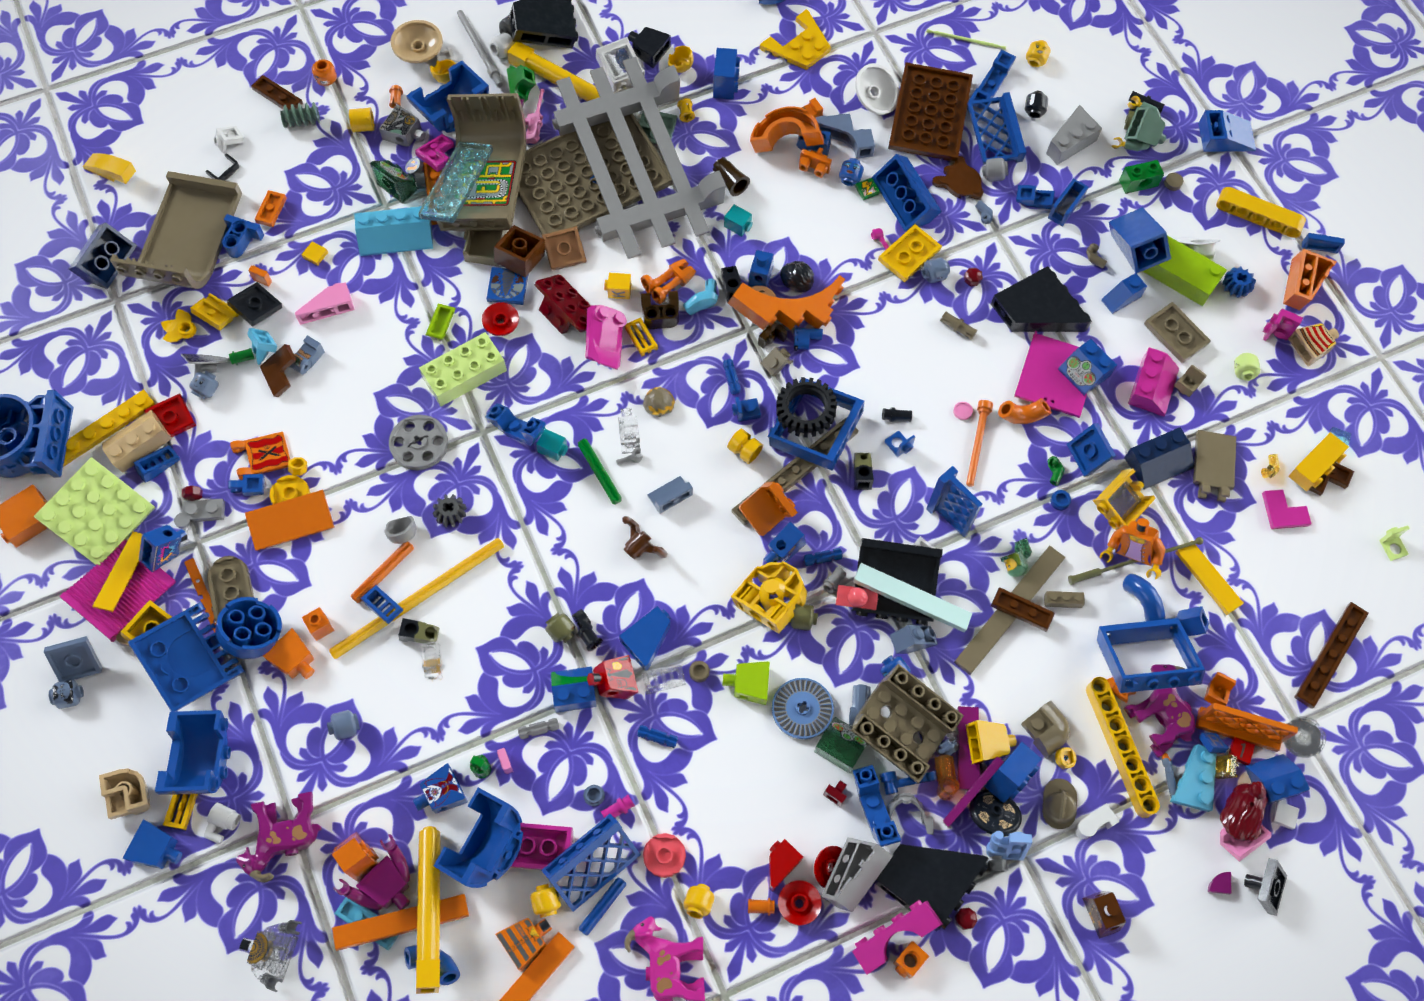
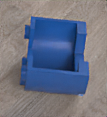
[406,61,489,133]
[154,710,231,795]
[434,787,523,888]

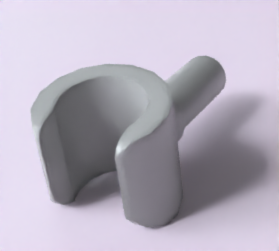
[616,448,643,465]

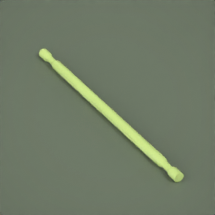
[926,29,1006,50]

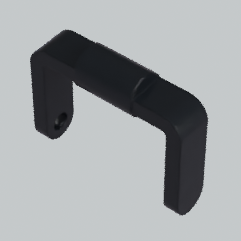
[205,153,240,181]

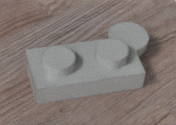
[174,499,225,529]

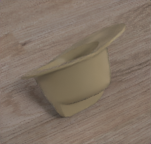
[1042,779,1077,829]

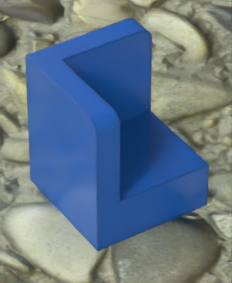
[1176,606,1209,637]

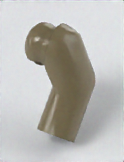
[1086,243,1107,269]

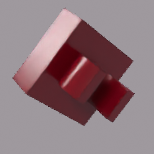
[823,780,847,807]

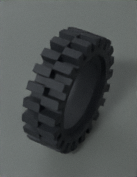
[776,377,837,438]

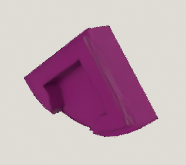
[1207,872,1232,895]

